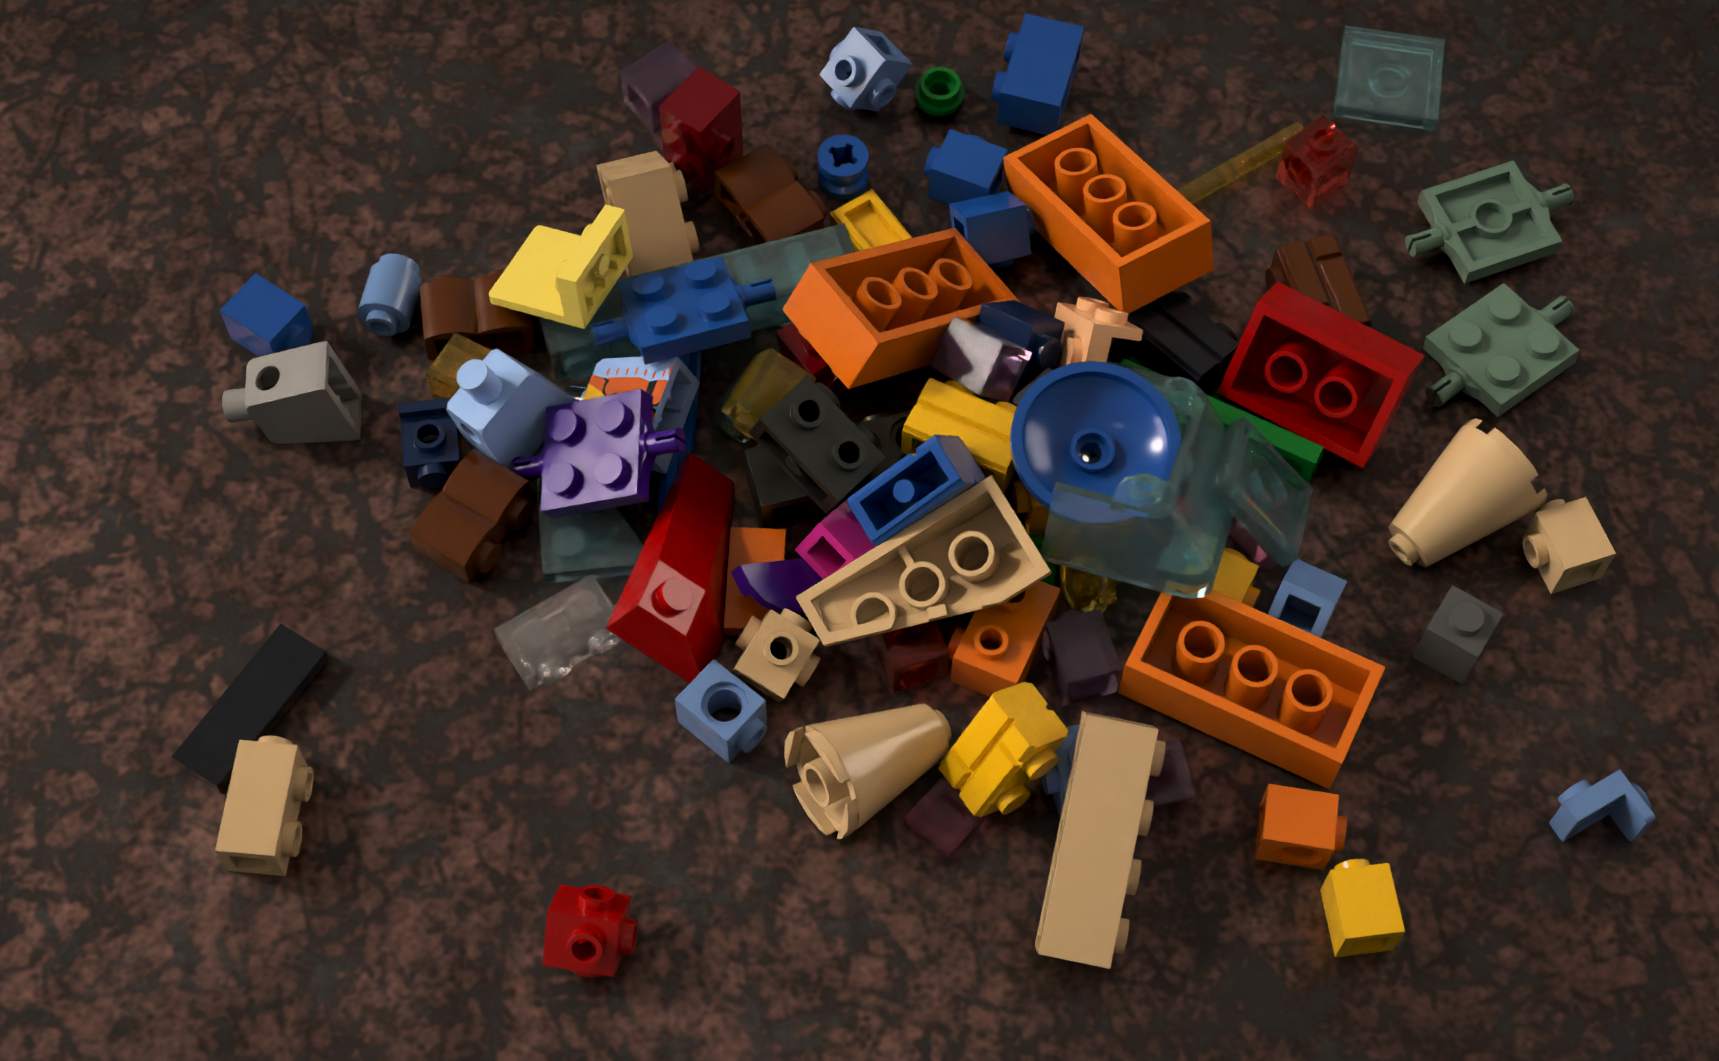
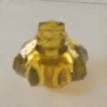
[1059,549,1120,619]

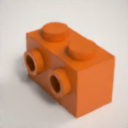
[946,581,1061,697]

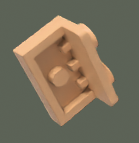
[1053,297,1143,370]

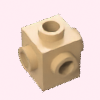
[730,608,821,702]

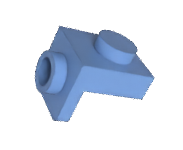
[1549,769,1655,842]

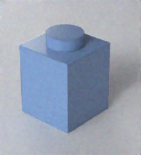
[1268,558,1347,638]

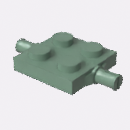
[1405,160,1574,284]
[1423,283,1580,417]

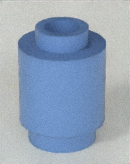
[357,254,423,336]

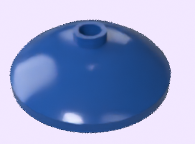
[1010,361,1181,524]

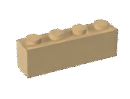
[1035,711,1166,969]

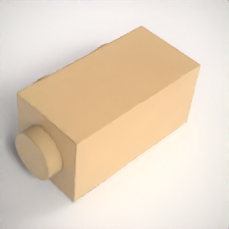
[215,736,314,876]

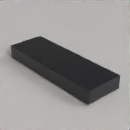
[171,624,329,793]

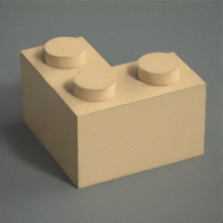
[596,151,700,279]

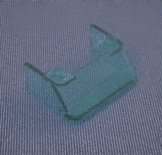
[1041,361,1248,599]

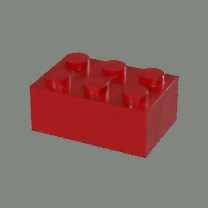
[1217,281,1425,468]

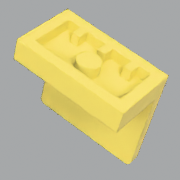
[489,204,633,329]

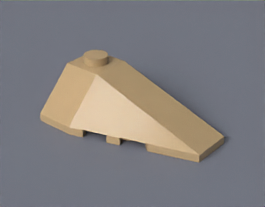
[796,475,1052,647]

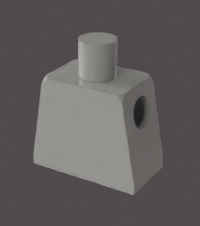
[222,341,362,444]

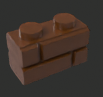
[1265,233,1372,327]

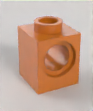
[1254,784,1347,870]

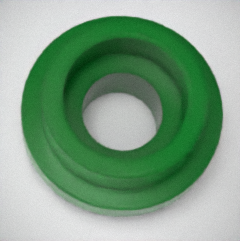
[914,67,965,116]

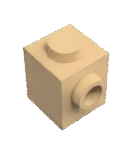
[1522,497,1616,594]

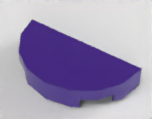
[731,558,823,617]

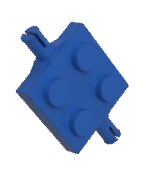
[591,256,777,365]

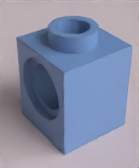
[675,659,768,763]

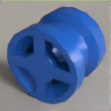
[817,134,869,200]

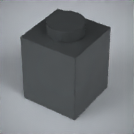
[1412,585,1504,685]

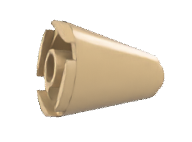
[1388,418,1547,567]
[784,704,952,839]

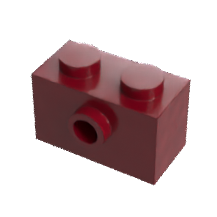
[659,66,743,193]

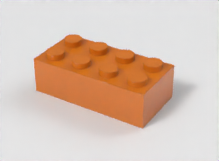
[1003,114,1214,314]
[782,228,1021,389]
[1118,572,1385,790]

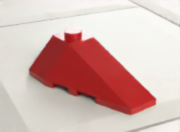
[606,453,735,683]

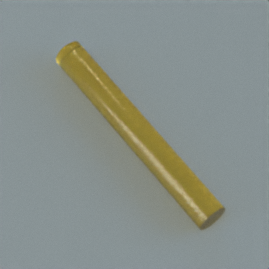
[1176,122,1307,204]

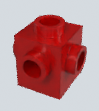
[542,884,638,978]

